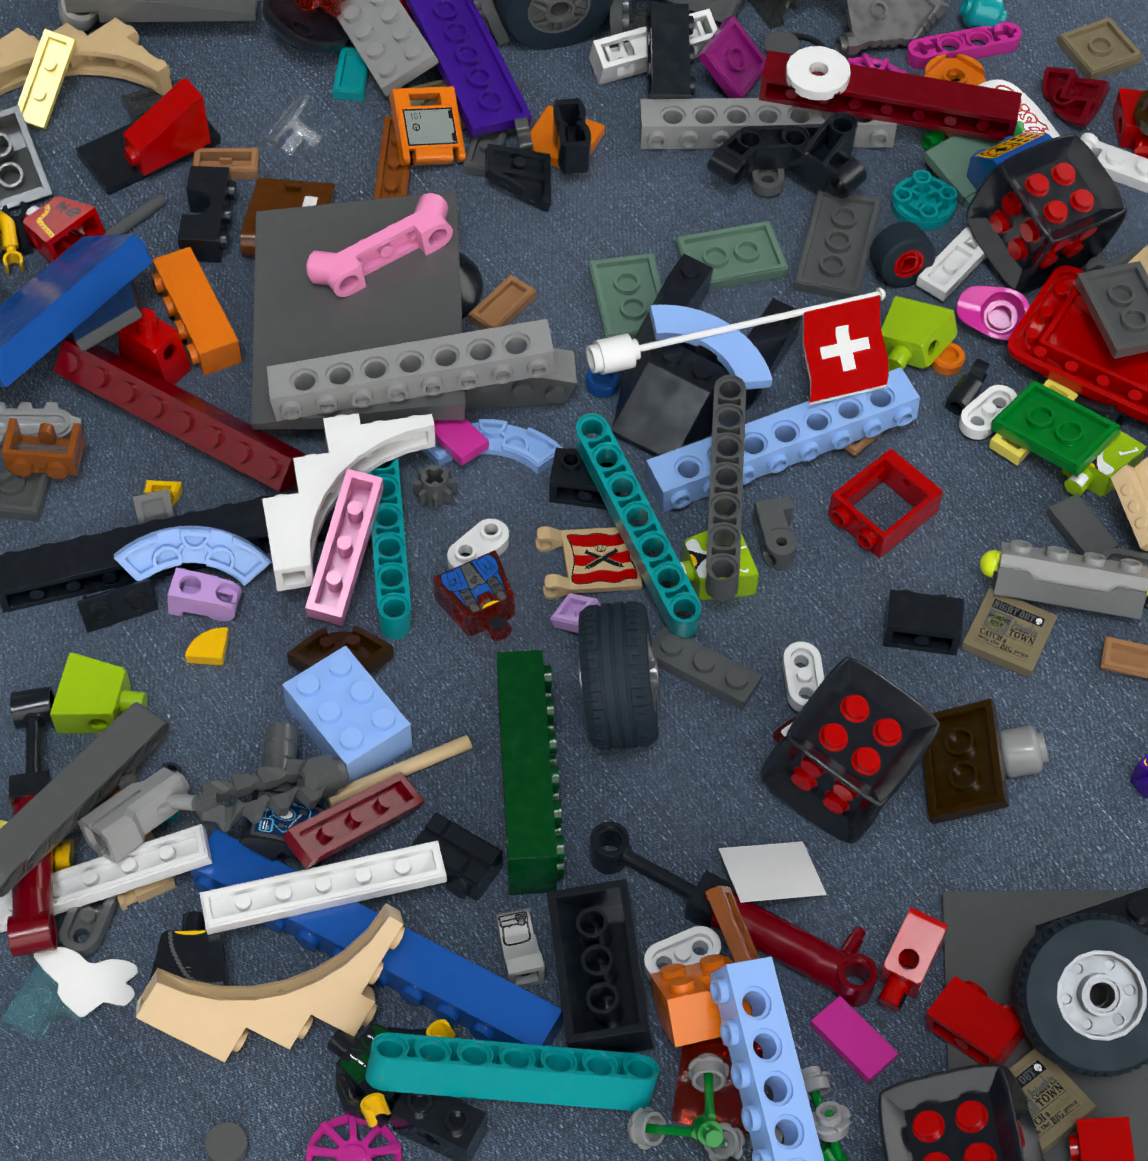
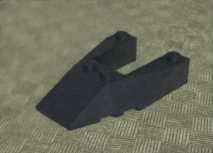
[612,254,803,457]

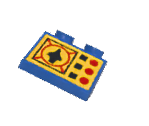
[966,131,1053,191]

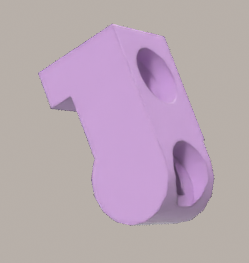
[168,568,242,622]

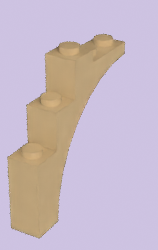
[0,17,172,96]
[136,903,405,1063]

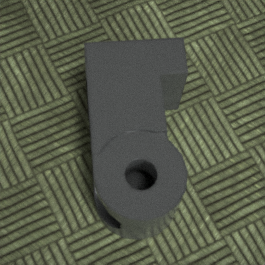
[752,496,797,570]

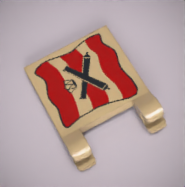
[535,526,642,600]

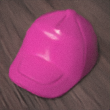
[956,285,1030,340]

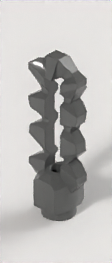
[195,754,348,832]

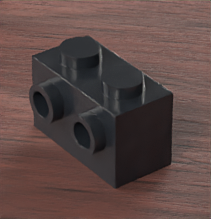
[549,447,626,510]

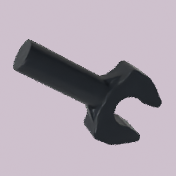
[1,201,33,255]

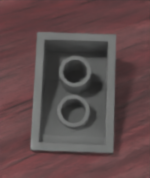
[0,105,53,210]

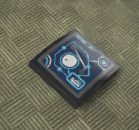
[239,789,327,868]

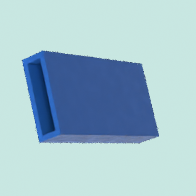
[0,234,153,388]

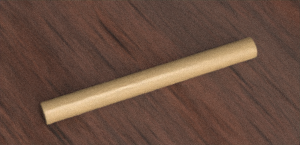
[326,735,472,807]

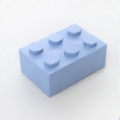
[282,646,413,784]

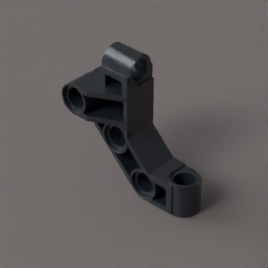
[707,112,867,199]

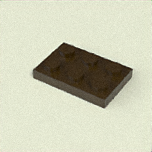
[923,698,1010,824]

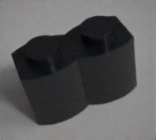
[553,98,591,174]

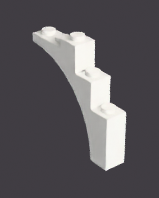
[262,413,435,591]

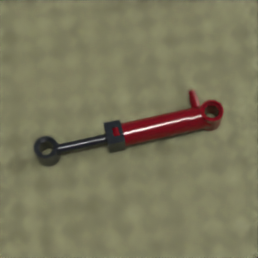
[7,687,57,957]
[589,821,878,1007]

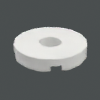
[786,46,851,100]

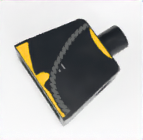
[149,911,229,986]

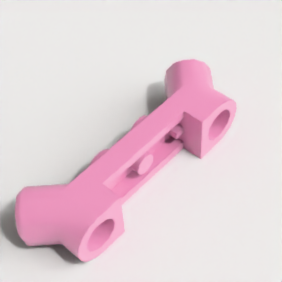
[306,193,453,297]

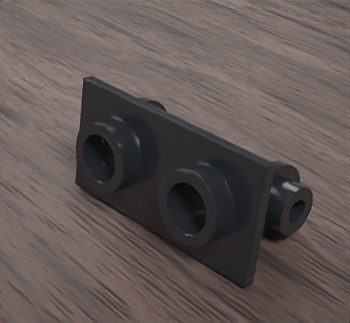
[77,578,158,633]

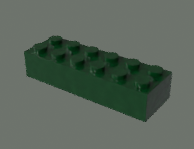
[497,650,565,895]

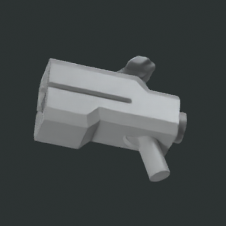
[77,767,200,863]

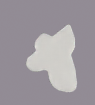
[34,947,138,1017]

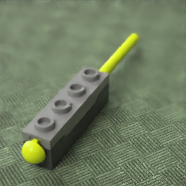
[980,540,1148,620]

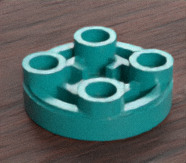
[891,170,958,230]

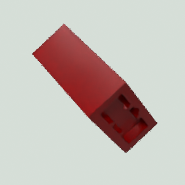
[828,448,943,559]

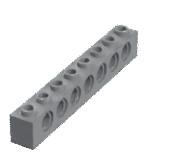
[639,98,897,149]
[267,319,557,421]

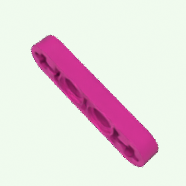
[906,22,1022,69]

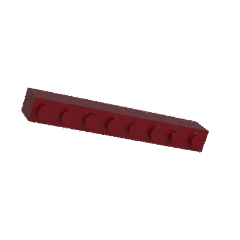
[759,50,1022,141]
[53,339,307,492]

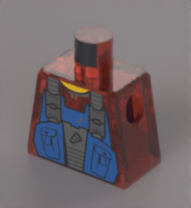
[433,550,515,641]

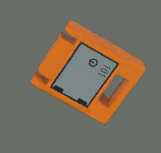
[389,86,466,166]

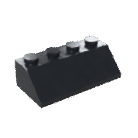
[547,879,654,1053]

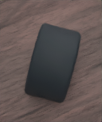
[869,222,935,287]

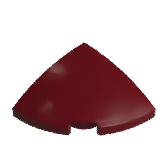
[1043,66,1110,127]

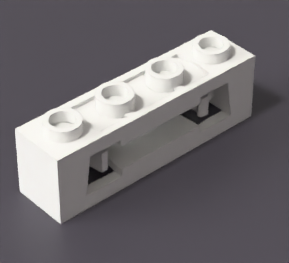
[589,8,717,85]

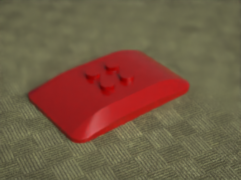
[1007,266,1148,424]

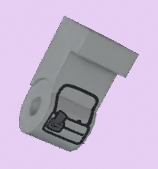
[496,908,545,988]

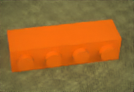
[150,247,242,376]

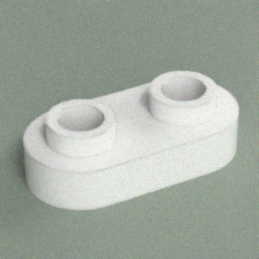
[959,385,1017,440]
[447,519,509,570]
[782,642,824,712]
[644,926,721,980]

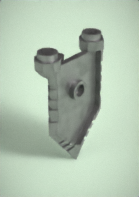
[834,0,950,58]

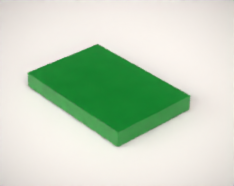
[991,380,1121,477]

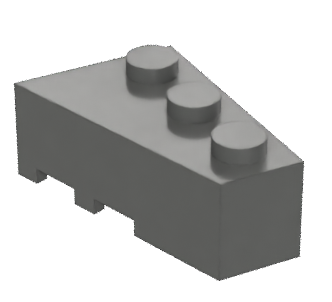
[465,348,577,409]

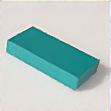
[332,47,370,101]

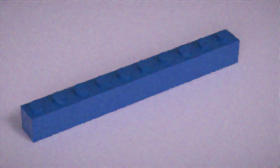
[191,829,563,1046]

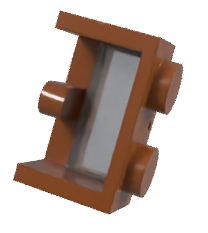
[1,418,87,479]

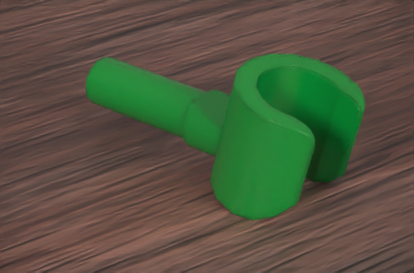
[921,130,946,151]

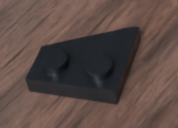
[485,143,551,212]

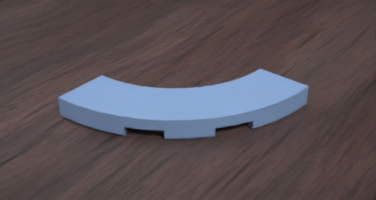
[649,305,773,389]
[422,419,563,474]
[114,526,272,586]

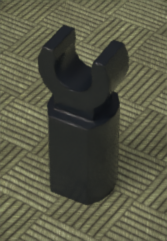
[945,358,990,416]

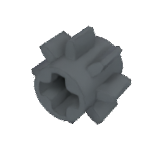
[413,464,457,510]

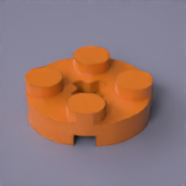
[924,54,986,85]

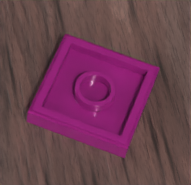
[697,15,766,98]

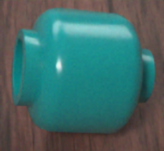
[959,0,1007,28]

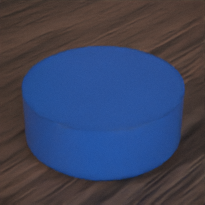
[586,368,620,398]

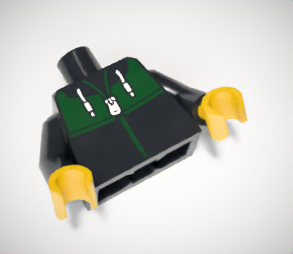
[327,1019,456,1128]

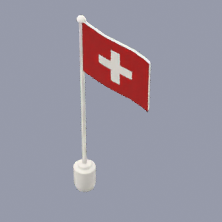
[586,288,889,406]

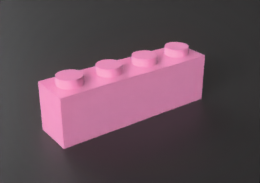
[305,468,384,626]

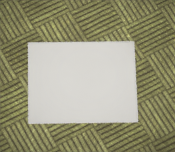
[718,841,827,903]

